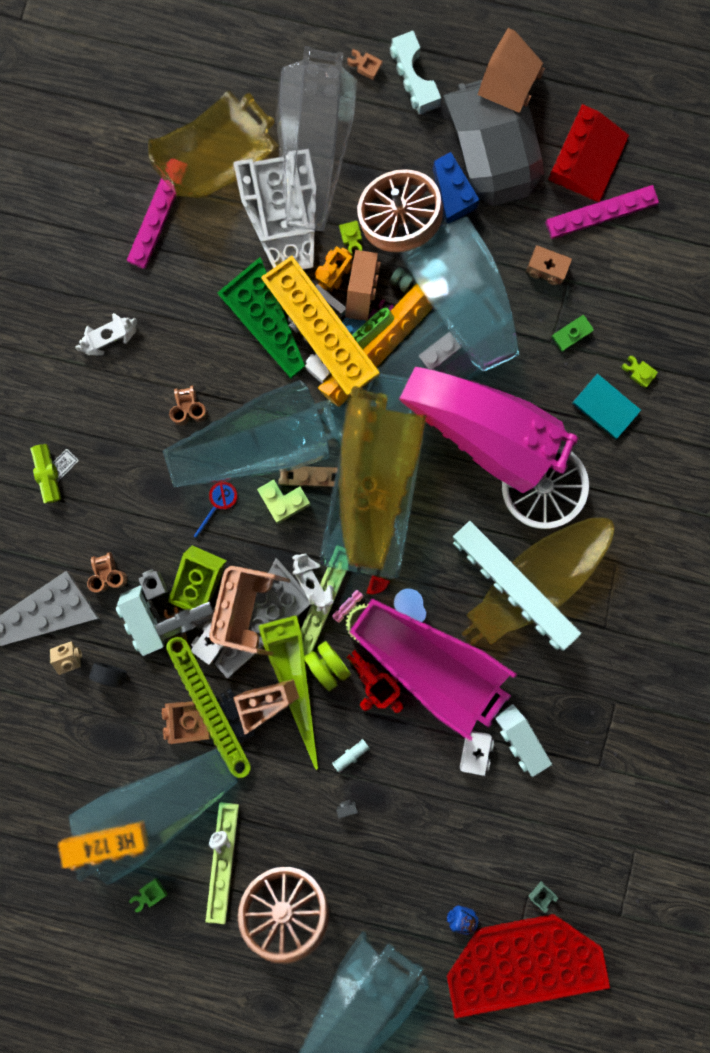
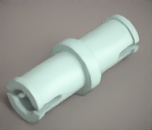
[332,739,370,773]

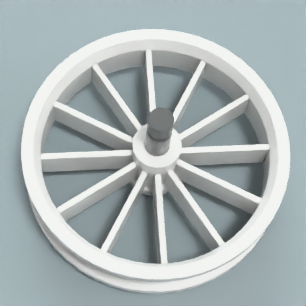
[502,446,589,529]

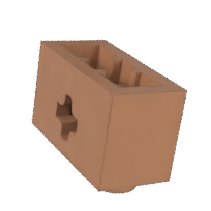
[526,245,572,285]

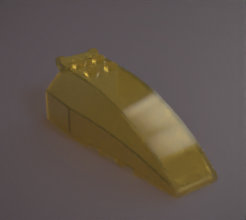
[339,386,426,569]

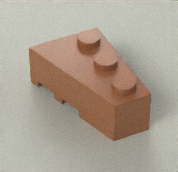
[345,250,381,321]

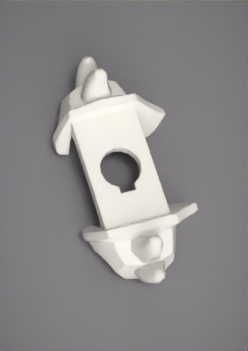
[75,314,137,355]
[292,554,334,615]

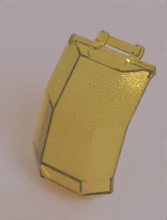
[148,91,278,198]

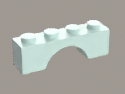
[390,31,441,114]

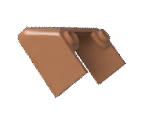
[209,566,291,656]

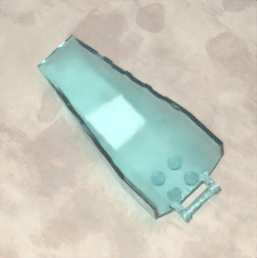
[163,380,342,488]
[69,749,238,886]
[298,931,429,1053]

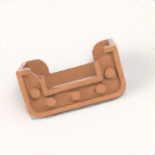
[477,28,545,113]

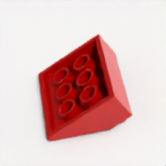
[548,104,629,202]

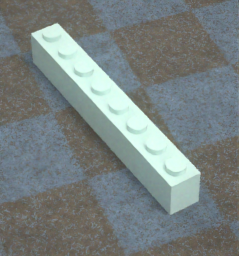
[453,521,581,651]

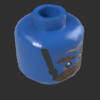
[447,905,478,935]

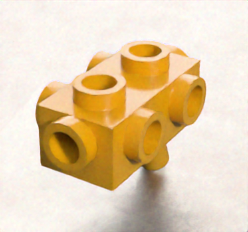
[315,246,353,292]

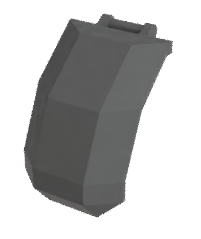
[443,80,544,206]

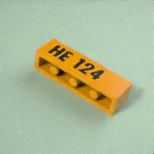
[59,821,149,870]

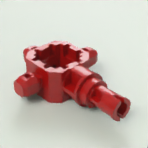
[346,650,403,713]

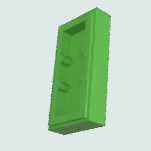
[551,315,594,352]

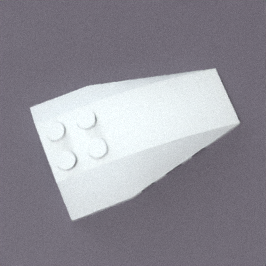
[233,149,316,269]

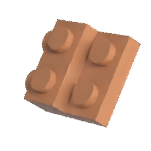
[162,701,209,744]

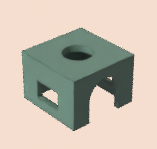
[529,881,558,913]

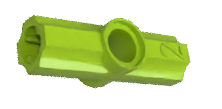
[31,444,62,504]

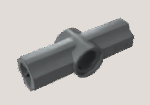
[155,602,214,640]

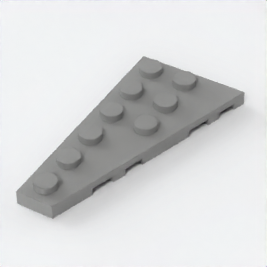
[215,558,310,678]
[0,571,99,646]

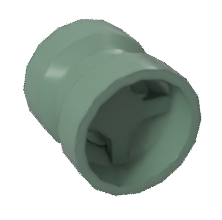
[389,267,415,293]

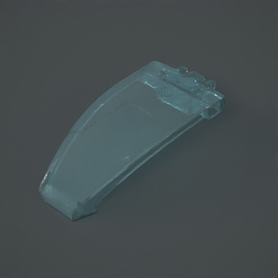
[399,217,519,372]

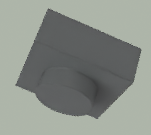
[336,800,358,818]

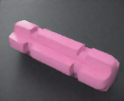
[332,590,363,623]

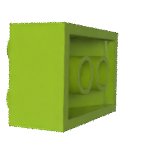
[168,545,227,610]

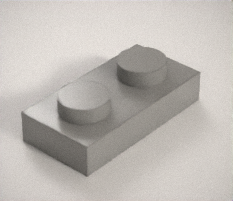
[419,332,462,370]

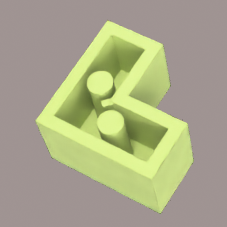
[257,480,311,524]

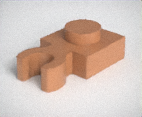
[347,49,382,81]

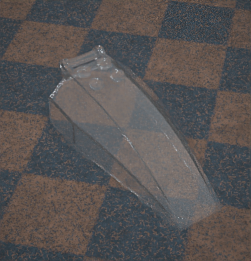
[276,46,357,231]

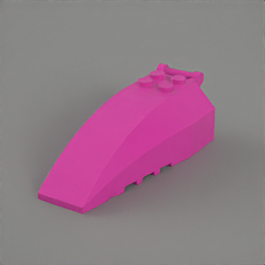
[399,367,578,493]
[350,599,516,741]

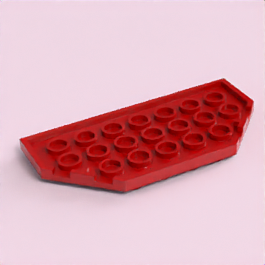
[447,914,610,1018]

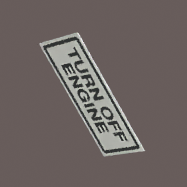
[53,449,79,482]

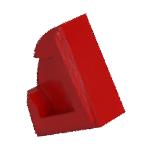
[366,575,390,594]

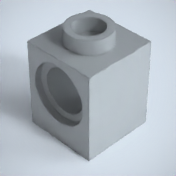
[139,569,168,600]

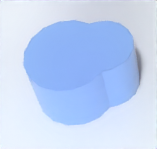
[394,589,426,622]

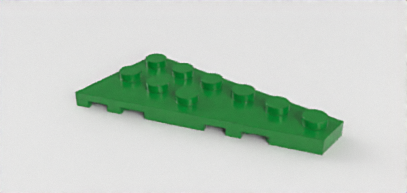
[217,257,305,379]

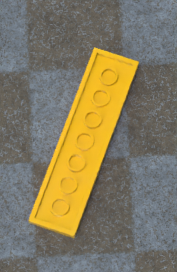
[261,256,380,397]

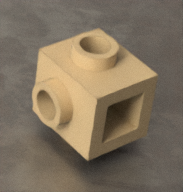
[50,641,83,675]

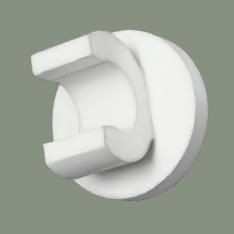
[209,831,231,854]

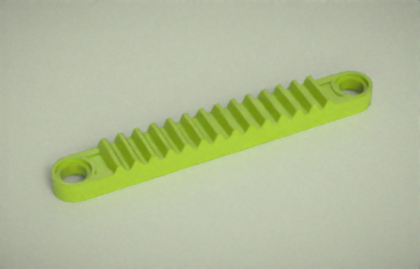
[167,637,250,778]

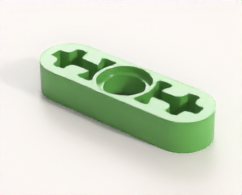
[352,308,394,349]

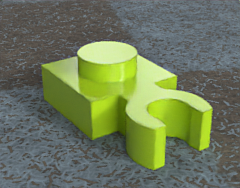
[339,221,362,256]
[621,356,658,388]

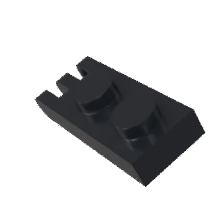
[215,688,256,743]

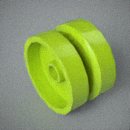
[304,641,351,691]

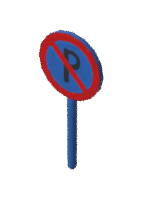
[194,482,237,538]

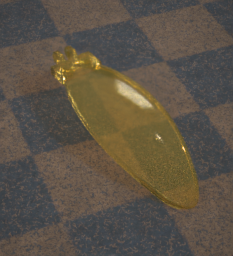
[462,517,614,646]

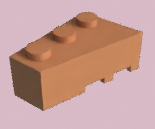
[233,679,299,735]

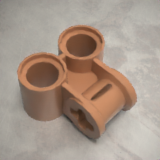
[169,385,208,426]
[87,552,127,593]

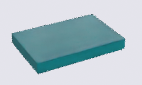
[572,373,641,440]

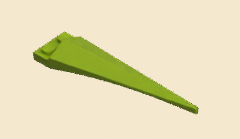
[258,615,318,770]

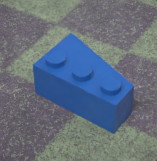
[433,152,479,226]

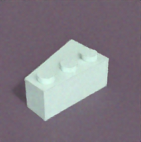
[116,586,165,656]
[494,704,552,777]

